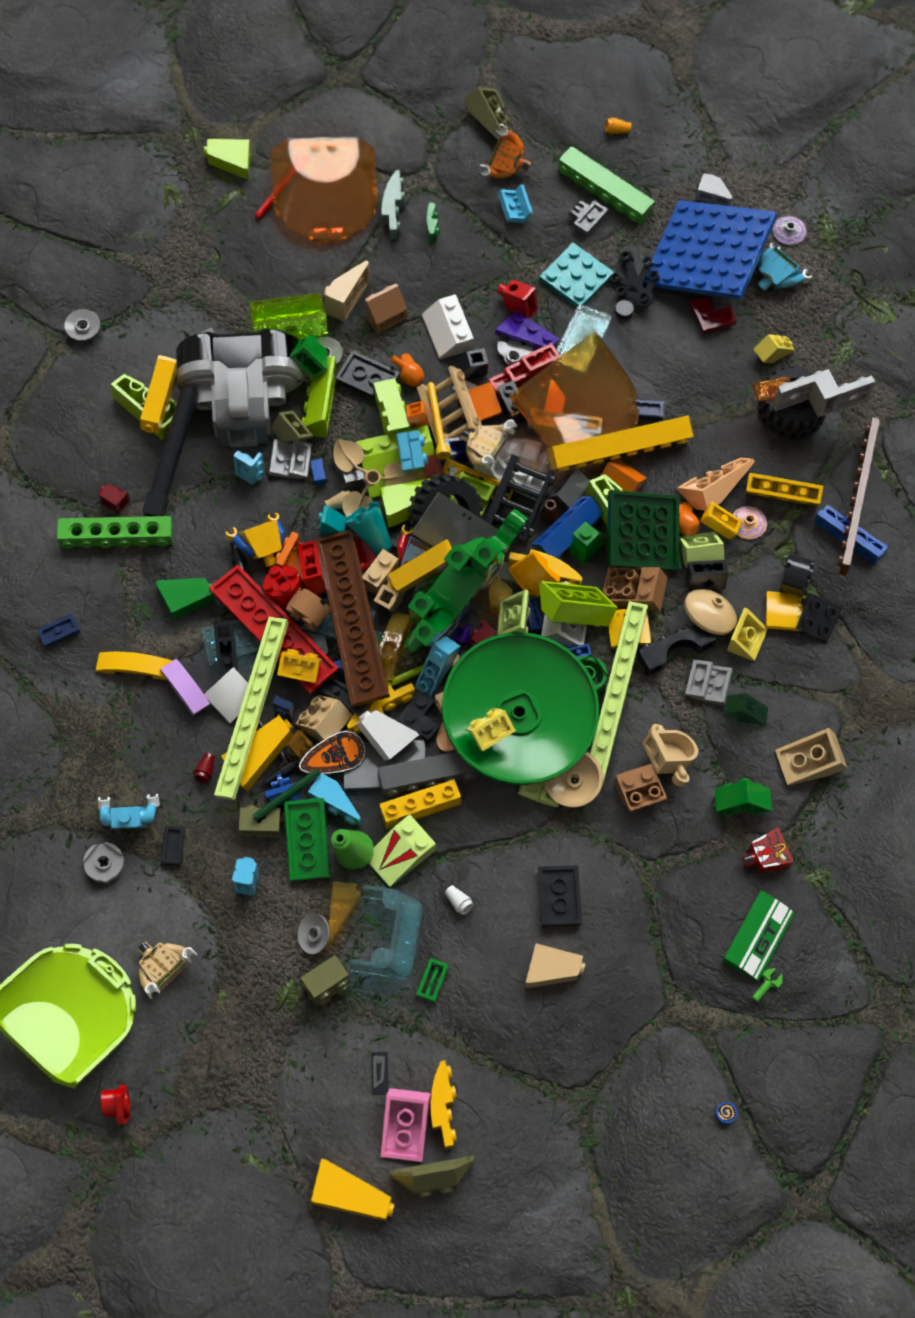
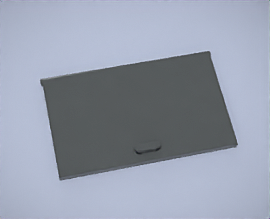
[411,492,498,547]
[344,740,426,790]

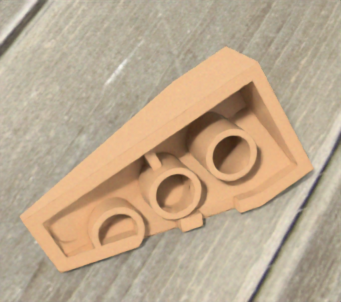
[677,458,754,512]

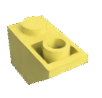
[754,334,795,363]

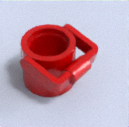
[101,1085,131,1125]

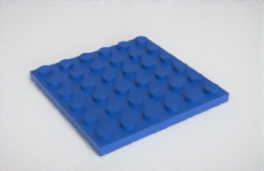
[643,200,778,300]

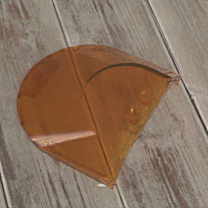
[270,137,378,242]
[509,331,639,463]

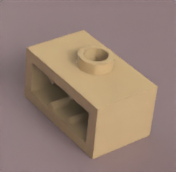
[363,549,399,595]

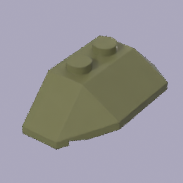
[390,1156,474,1198]

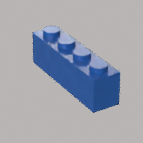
[532,496,603,559]

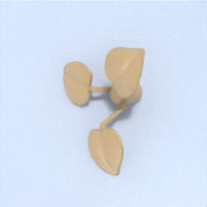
[333,439,417,520]

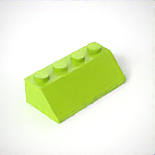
[302,356,337,438]
[539,581,618,627]

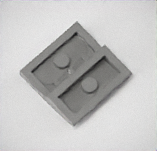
[268,439,312,478]
[685,660,733,705]

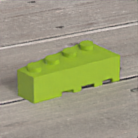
[111,374,176,441]

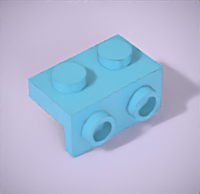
[498,185,532,223]

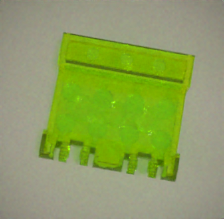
[250,292,328,343]

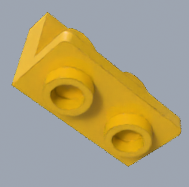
[277,649,322,683]

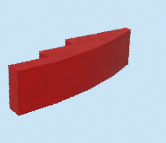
[488,343,561,393]

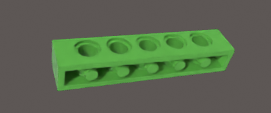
[57,516,173,549]

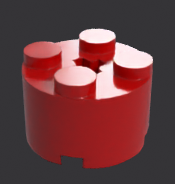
[263,565,306,610]

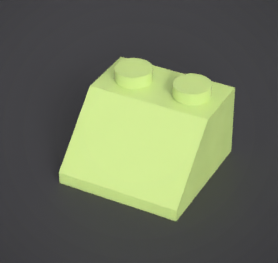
[679,531,724,568]

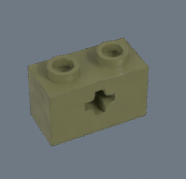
[239,805,281,837]

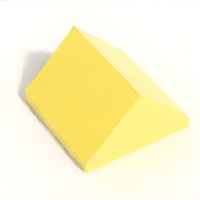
[727,608,768,661]

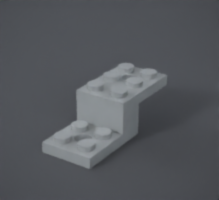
[772,369,875,417]

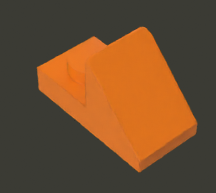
[406,400,430,429]

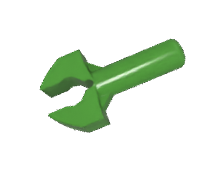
[752,968,783,1002]

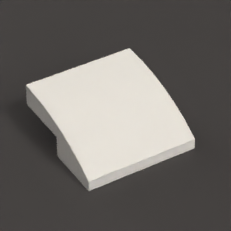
[204,667,248,723]

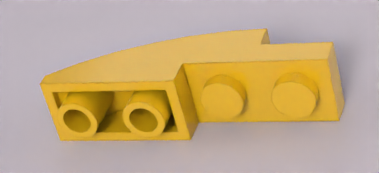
[508,549,582,585]
[347,683,415,734]
[431,1060,457,1150]

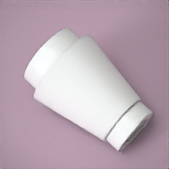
[445,885,474,915]

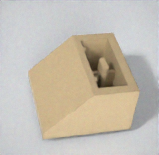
[295,695,352,742]

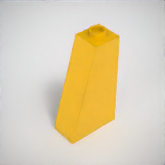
[140,355,177,434]
[387,539,452,593]
[221,716,293,792]
[311,1159,394,1221]

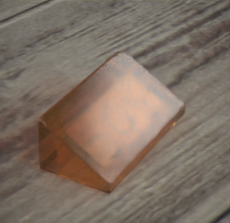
[751,376,791,401]

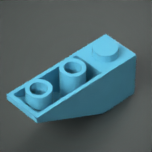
[415,636,461,697]
[308,773,361,826]

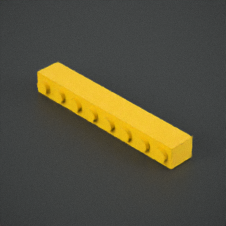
[547,415,694,472]

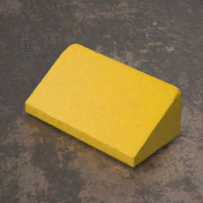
[700,502,742,539]

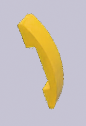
[96,652,172,680]

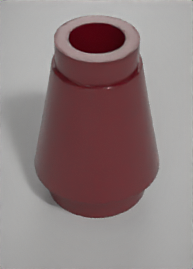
[193,753,215,783]

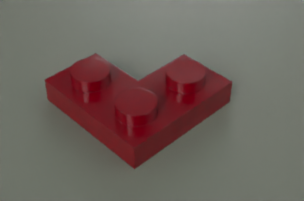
[690,297,737,334]

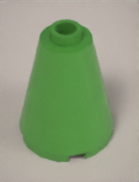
[331,829,374,870]

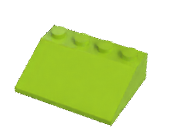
[356,425,440,499]

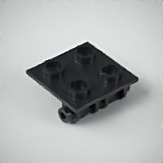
[796,593,842,642]

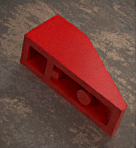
[298,540,327,595]

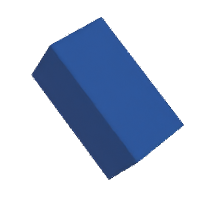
[310,459,326,486]
[568,644,592,658]

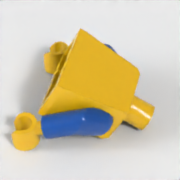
[226,513,286,567]

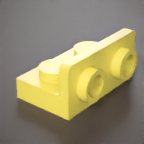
[466,708,516,751]

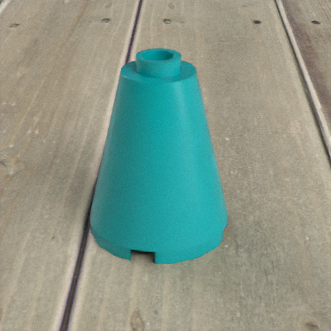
[345,502,392,555]

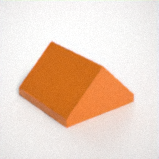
[601,459,647,492]

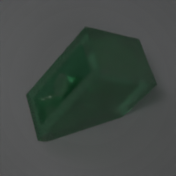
[724,693,768,726]

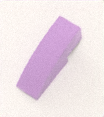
[160,659,210,716]

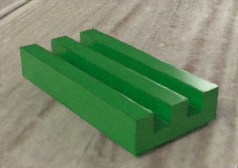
[416,958,449,1004]

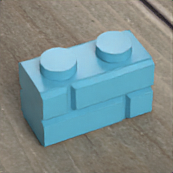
[396,430,428,473]
[232,857,259,896]

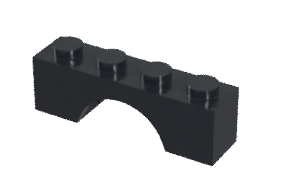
[637,623,717,676]

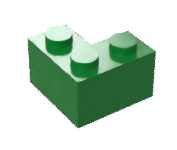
[715,779,772,816]

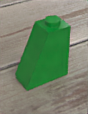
[570,522,608,565]
[156,578,215,620]

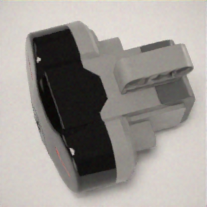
[176,328,303,448]

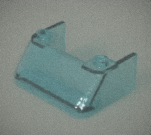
[350,884,422,979]

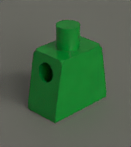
[290,334,327,379]

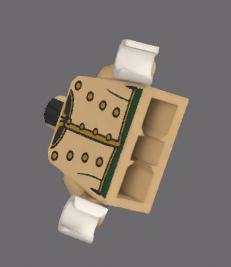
[460,420,517,470]
[137,942,197,999]

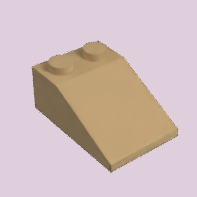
[323,261,370,322]
[775,728,848,786]

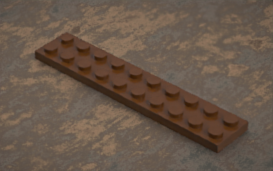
[316,529,390,707]

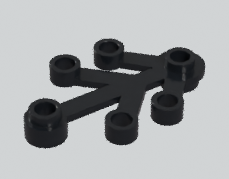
[610,251,660,308]

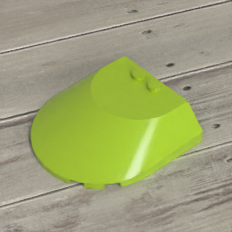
[0,944,136,1088]

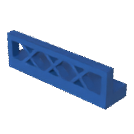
[814,504,888,565]

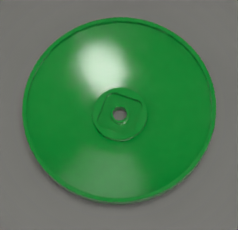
[442,632,599,785]

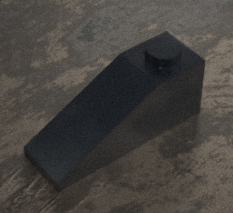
[213,619,239,679]

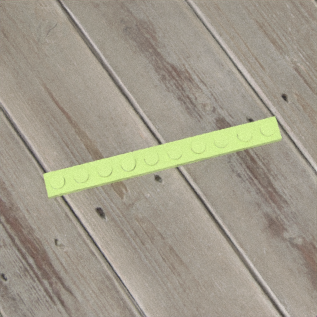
[590,601,648,786]
[214,617,289,801]

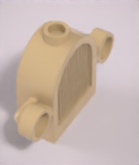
[642,724,698,787]

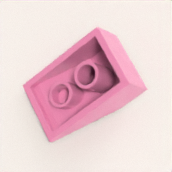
[381,1088,431,1162]

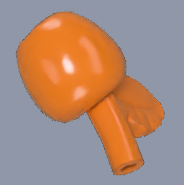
[390,353,425,388]
[679,502,700,537]

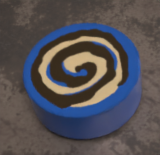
[715,1102,737,1124]

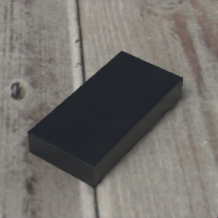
[160,825,186,867]

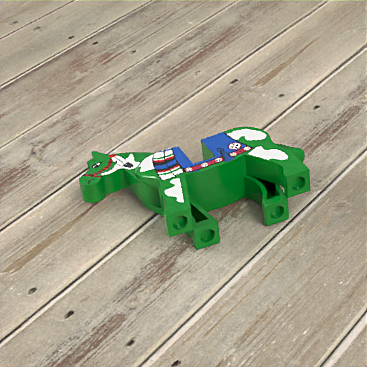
[405,509,529,652]

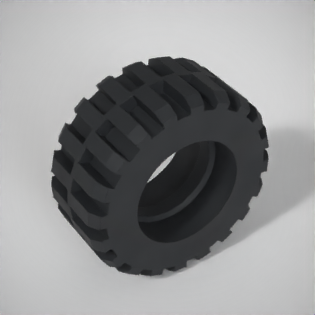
[758,366,826,438]
[408,474,483,529]

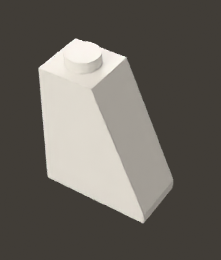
[356,710,419,761]

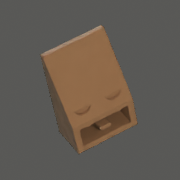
[603,567,668,611]

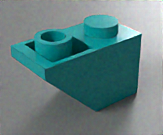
[318,505,348,537]

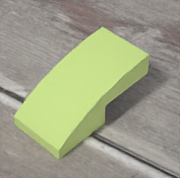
[517,783,558,807]

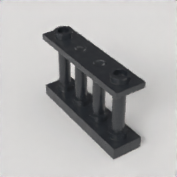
[485,454,556,541]

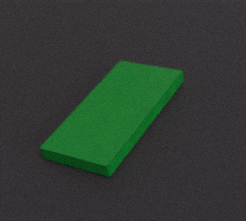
[284,798,330,882]

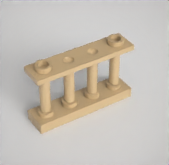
[417,366,481,452]

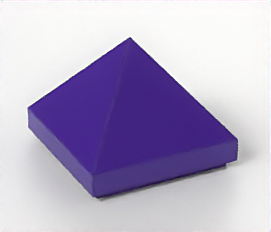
[451,626,471,644]

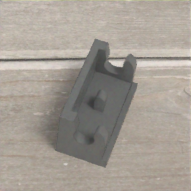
[331,455,364,492]
[549,468,590,510]

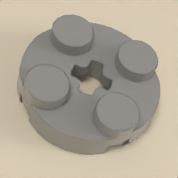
[83,843,125,884]

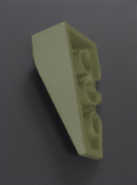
[464,87,513,140]

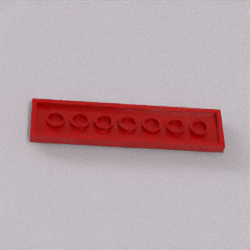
[209,564,339,695]

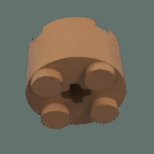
[286,587,331,632]

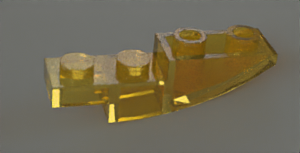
[379,612,412,683]

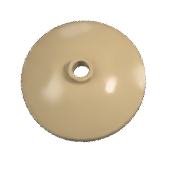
[684,589,737,635]
[544,751,603,808]

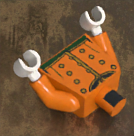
[478,123,531,179]

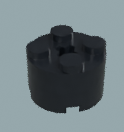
[780,554,815,596]

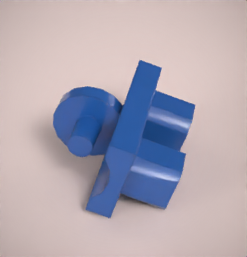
[265,774,301,808]

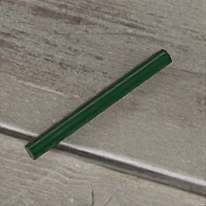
[253,768,321,821]

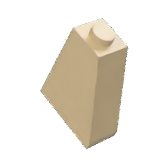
[525,944,585,988]

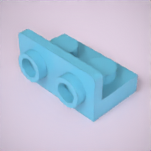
[233,451,265,485]

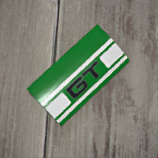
[722,890,795,982]

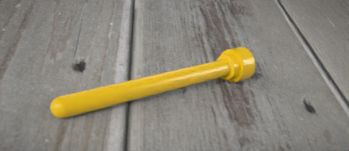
[427,382,451,460]

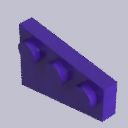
[495,311,559,349]

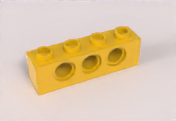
[745,473,823,506]
[380,779,461,829]

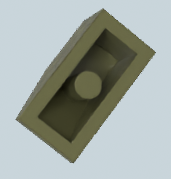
[271,411,313,441]

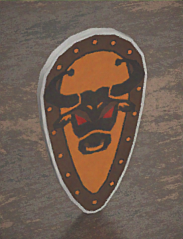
[299,731,365,774]

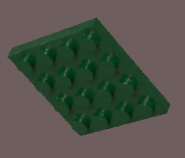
[607,490,679,571]

